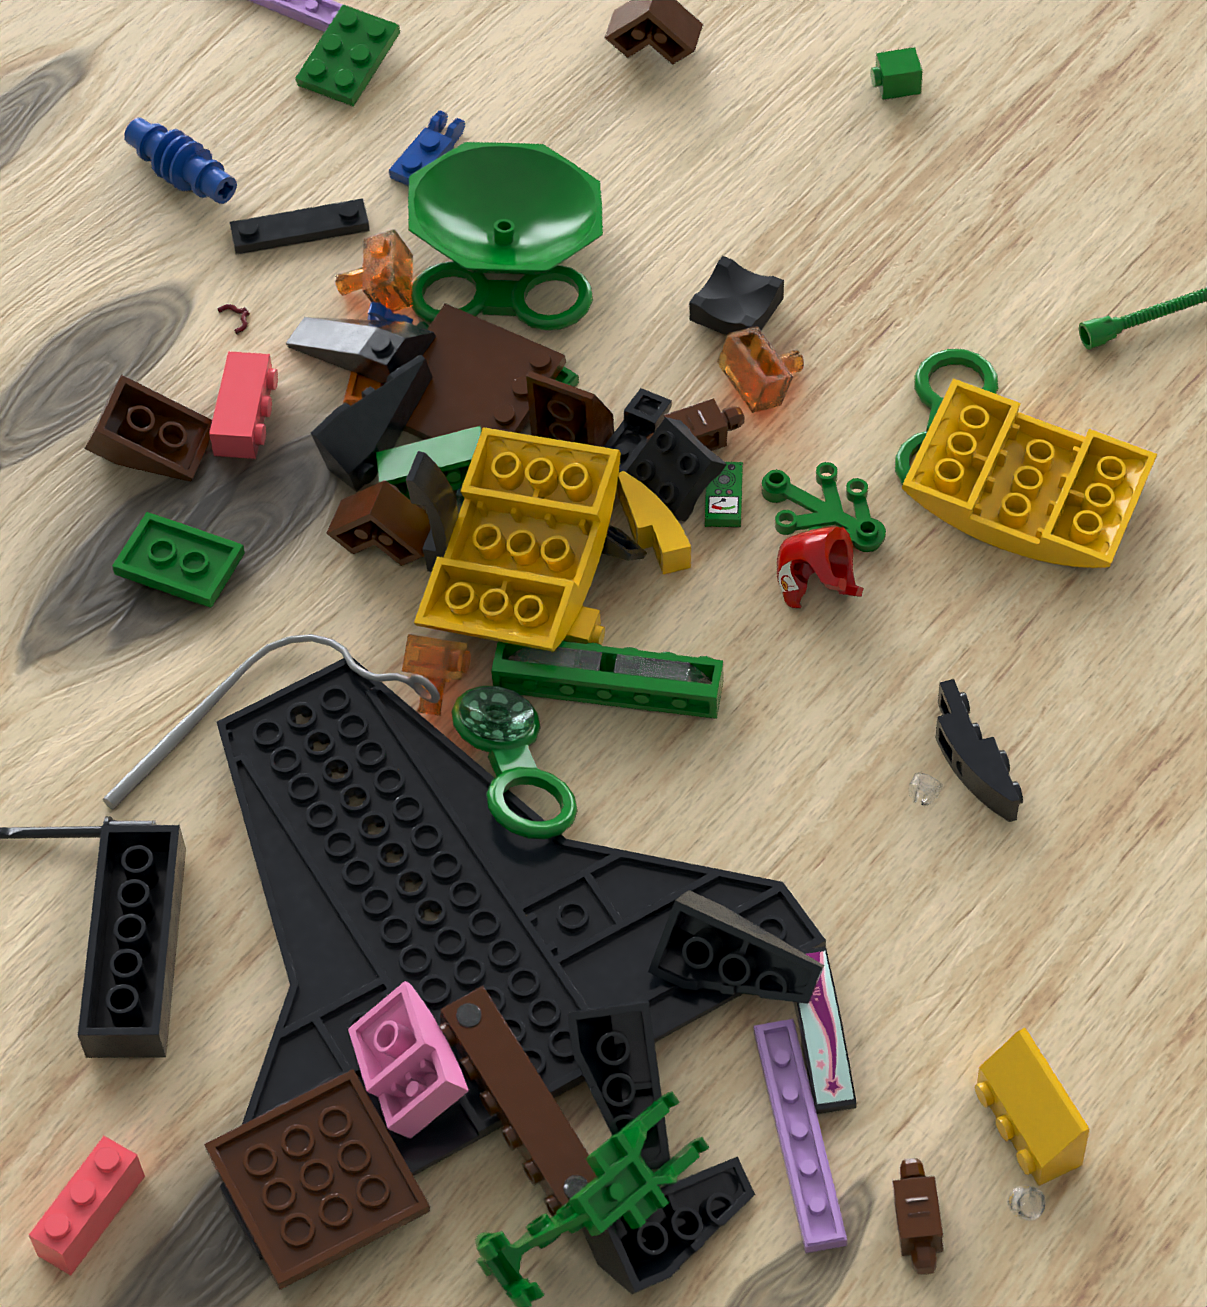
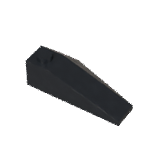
[310,355,433,492]
[648,890,824,1004]
[567,1000,670,1170]
[582,1156,755,1294]

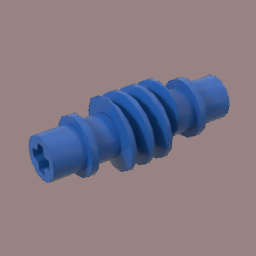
[124,118,237,204]

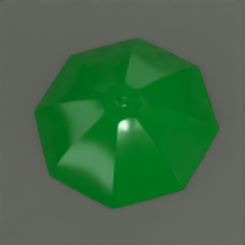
[408,142,603,275]

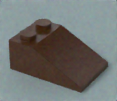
[526,371,614,447]
[84,374,212,482]

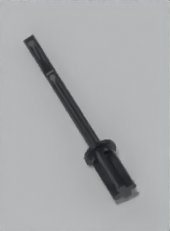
[0,816,156,839]

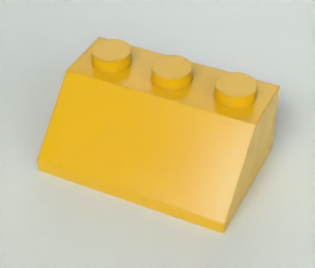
[975,1028,1090,1186]

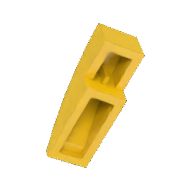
[617,471,691,575]

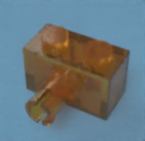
[335,229,413,312]
[717,326,804,413]
[402,634,471,716]

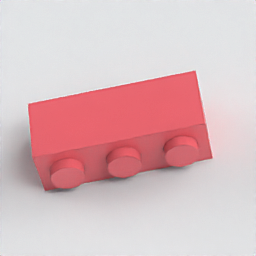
[209,351,278,459]
[29,1136,145,1276]

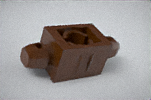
[646,398,745,451]
[893,1158,944,1275]

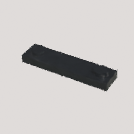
[230,198,370,255]

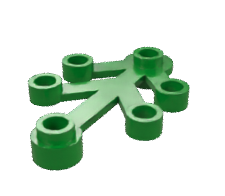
[762,462,886,552]

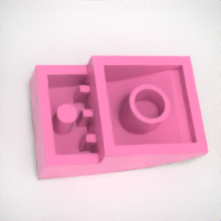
[348,981,469,1139]

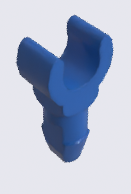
[367,302,413,324]

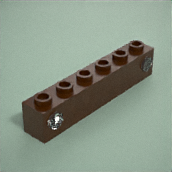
[439,986,597,1217]

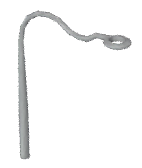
[103,634,440,809]

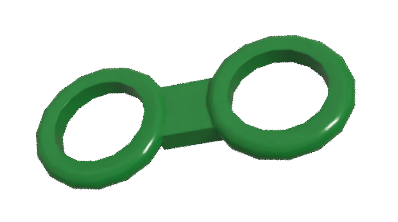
[409,261,593,331]
[895,349,998,484]
[451,686,578,839]

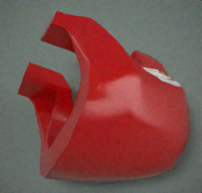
[777,527,864,609]

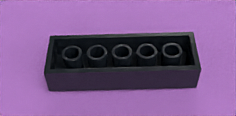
[78,825,186,1058]

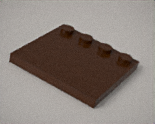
[403,303,567,440]
[204,1069,430,1290]

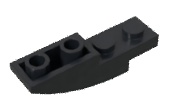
[935,679,1023,822]

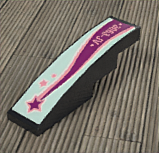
[794,946,857,1114]

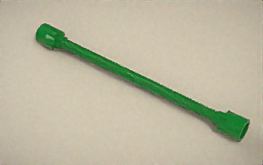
[1079,287,1207,350]

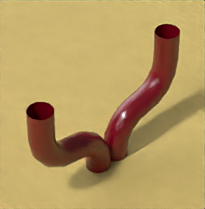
[217,304,250,334]

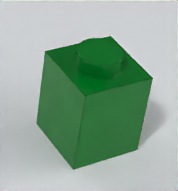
[871,47,923,100]

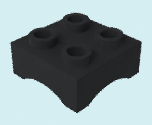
[689,256,784,345]
[626,417,727,522]

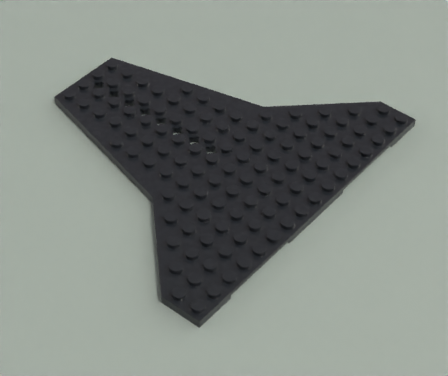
[217,657,826,1260]

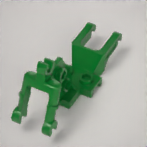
[475,1091,709,1307]

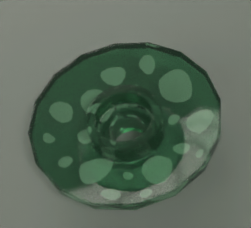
[459,686,535,742]

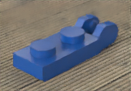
[389,111,466,186]

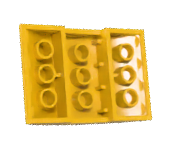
[902,378,1157,568]
[414,427,621,652]

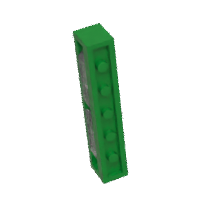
[491,640,724,719]

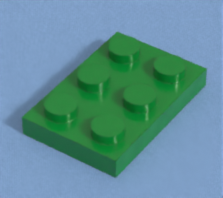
[295,4,401,107]
[112,512,245,608]

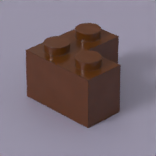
[605,0,703,65]
[326,480,431,566]

